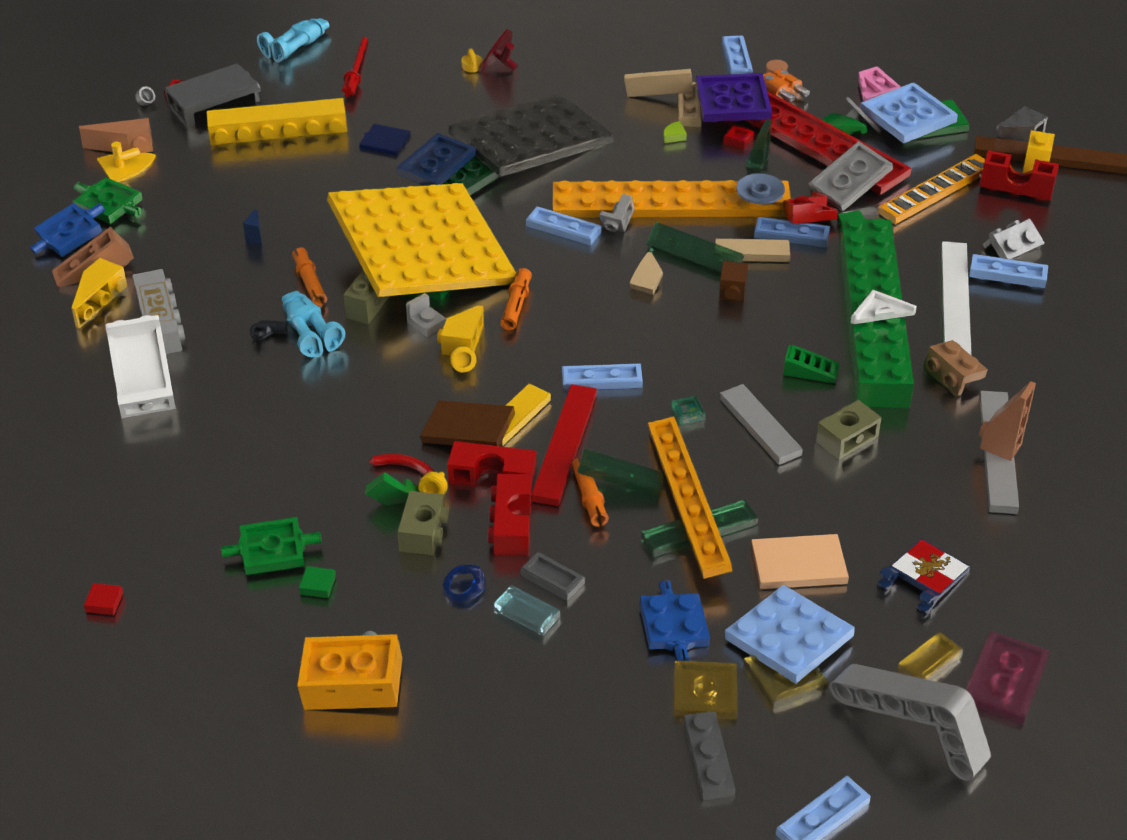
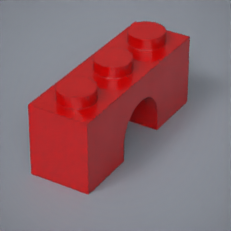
[980,150,1059,200]
[447,441,537,487]
[488,474,532,556]

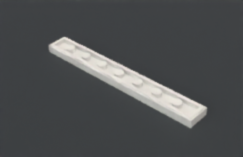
[941,241,971,355]

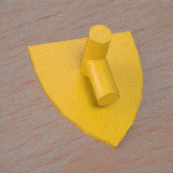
[97,142,156,182]

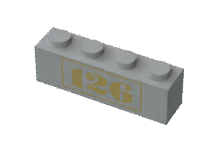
[133,269,185,354]

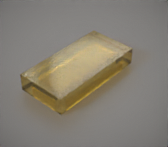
[898,632,963,680]

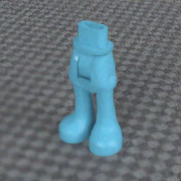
[257,18,330,62]
[282,291,345,358]

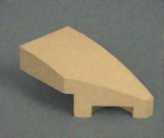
[629,252,663,295]

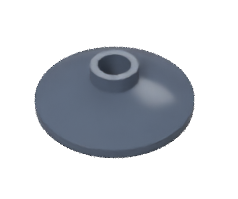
[736,173,785,204]

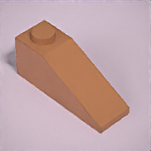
[79,118,153,153]
[52,227,134,288]
[979,381,1036,461]

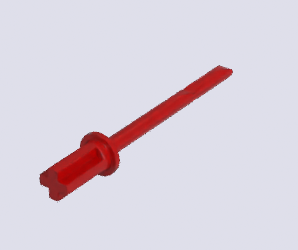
[342,36,368,97]

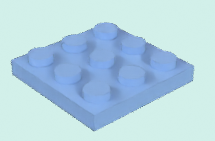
[860,82,958,143]
[725,585,855,684]

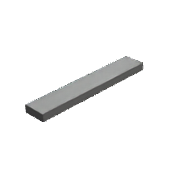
[979,391,1019,514]

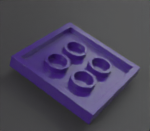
[696,73,772,122]

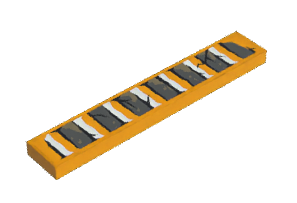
[878,154,985,224]

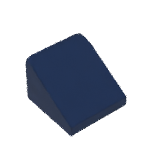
[243,209,262,246]

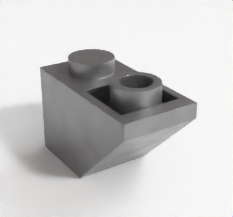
[996,106,1048,142]

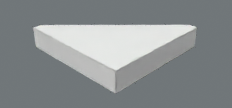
[851,290,917,324]

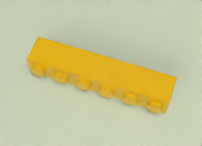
[207,98,347,145]

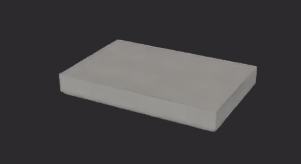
[808,141,893,212]

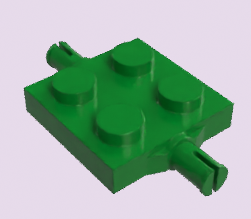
[73,177,143,224]
[221,517,322,575]

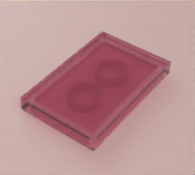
[966,631,1050,724]

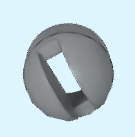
[135,86,155,106]

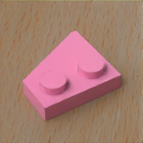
[858,67,901,102]

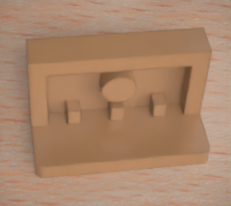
[923,340,988,396]

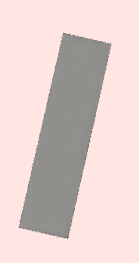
[720,384,803,465]

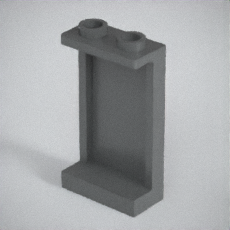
[165,63,261,127]

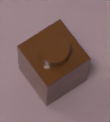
[719,261,748,302]

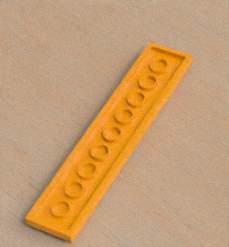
[553,180,791,218]

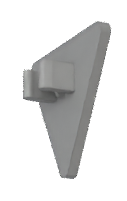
[846,97,881,133]

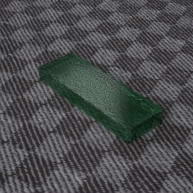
[577,448,664,497]

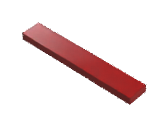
[531,384,597,506]

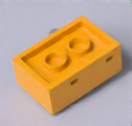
[297,631,402,710]

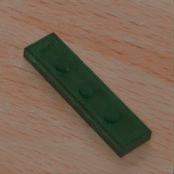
[646,222,744,273]
[641,499,758,557]

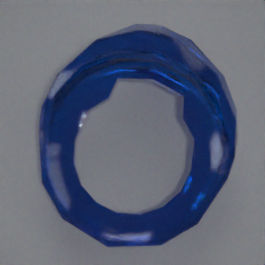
[443,565,486,603]

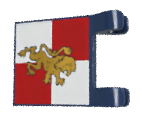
[877,538,971,613]

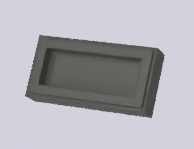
[520,551,585,602]

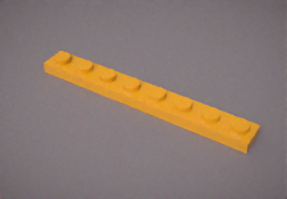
[648,416,732,579]

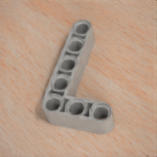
[830,664,991,781]

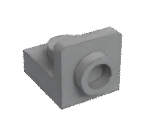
[599,194,635,233]
[406,293,446,337]

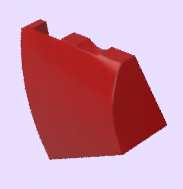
[783,192,837,224]

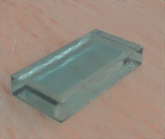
[494,585,560,636]

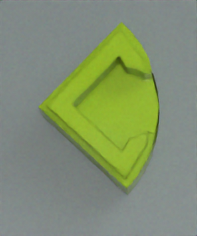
[663,121,687,143]

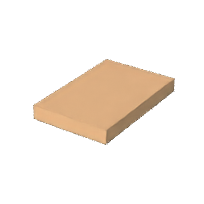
[751,534,849,589]

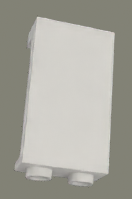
[105,315,176,418]

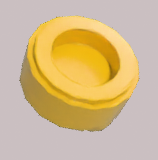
[461,48,483,72]
[450,346,476,373]
[418,471,448,496]

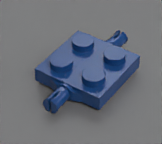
[30,203,105,257]
[639,580,710,666]

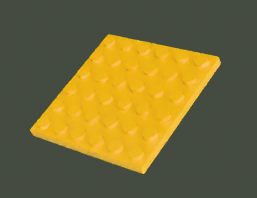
[327,183,516,297]

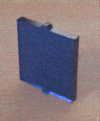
[359,124,411,155]

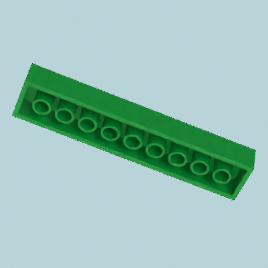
[839,218,914,408]

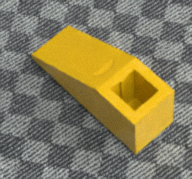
[71,258,127,329]

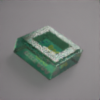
[671,396,705,425]

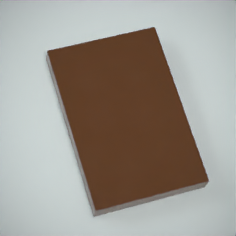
[420,400,515,446]

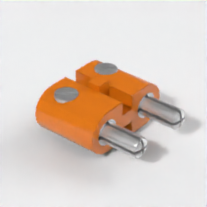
[763,69,810,102]

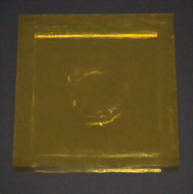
[744,655,829,709]
[674,661,737,719]

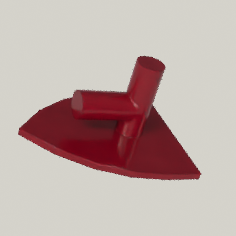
[478,29,518,73]

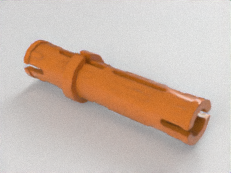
[292,247,327,306]
[500,268,532,330]
[571,457,609,527]

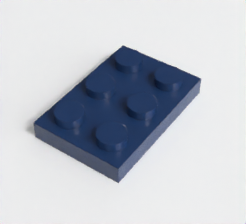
[396,133,476,186]

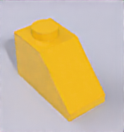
[1023,130,1055,173]
[437,306,484,356]

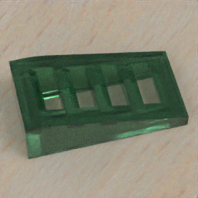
[746,119,772,171]

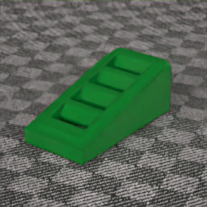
[783,345,840,384]

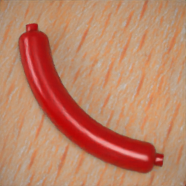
[369,454,434,475]

